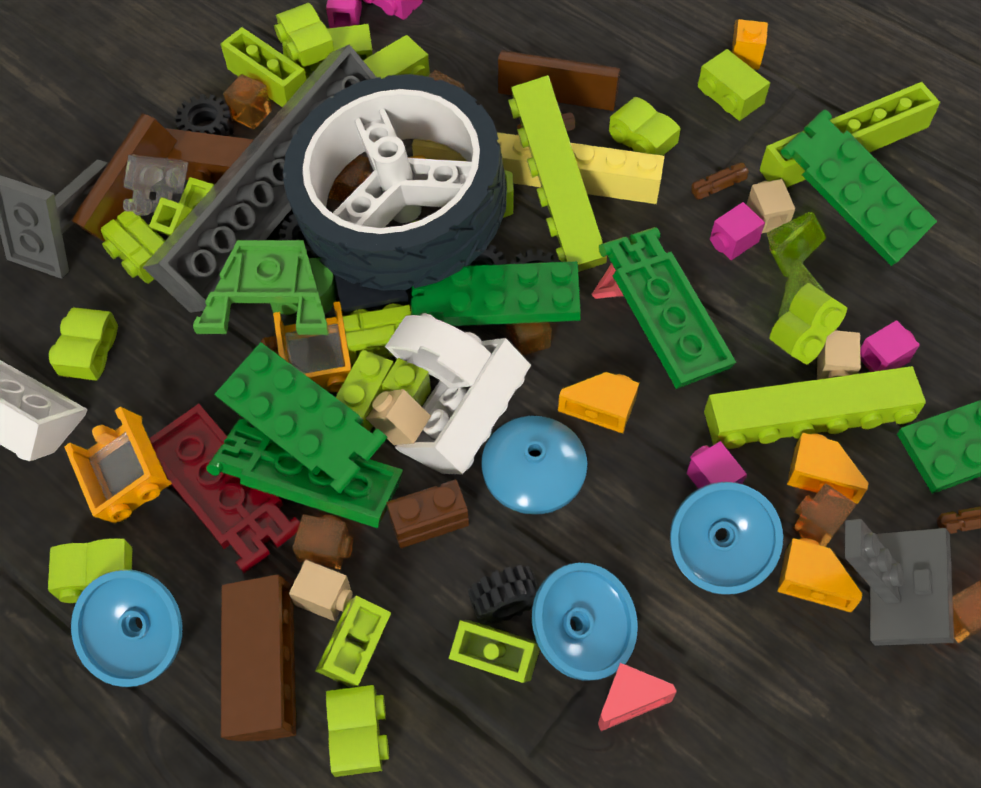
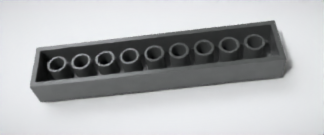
[143,44,377,313]

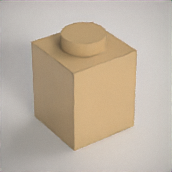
[746,179,795,233]
[817,330,861,380]
[366,389,431,445]
[289,560,352,621]

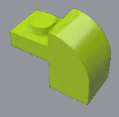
[149,177,214,236]

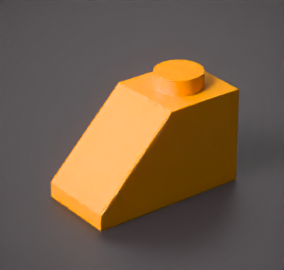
[732,19,768,70]
[558,372,639,433]
[787,433,868,504]
[777,538,862,612]

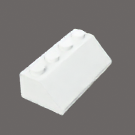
[395,338,531,474]
[0,360,87,461]

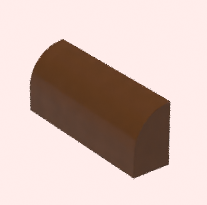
[498,50,621,111]
[71,113,177,242]
[221,574,297,741]

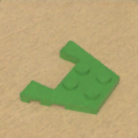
[193,240,329,335]

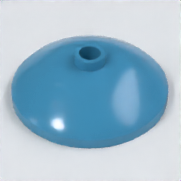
[482,416,587,514]
[670,482,783,594]
[532,563,638,681]
[71,570,182,687]

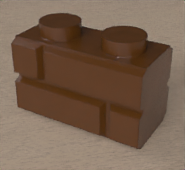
[386,479,469,549]

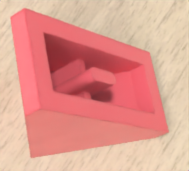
[598,663,677,731]

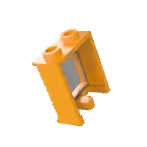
[273,301,352,392]
[64,406,172,523]

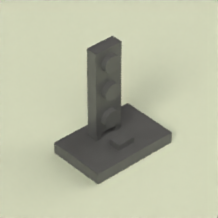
[0,159,108,279]
[845,519,954,646]

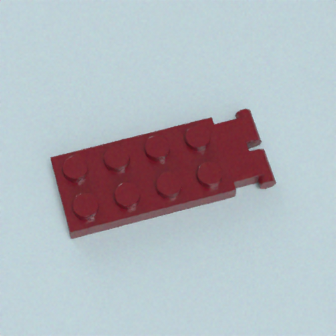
[149,404,303,573]

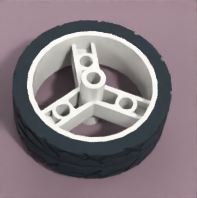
[283,74,507,290]

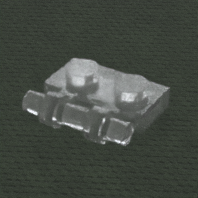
[123,155,188,216]

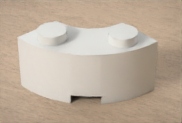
[385,313,491,389]

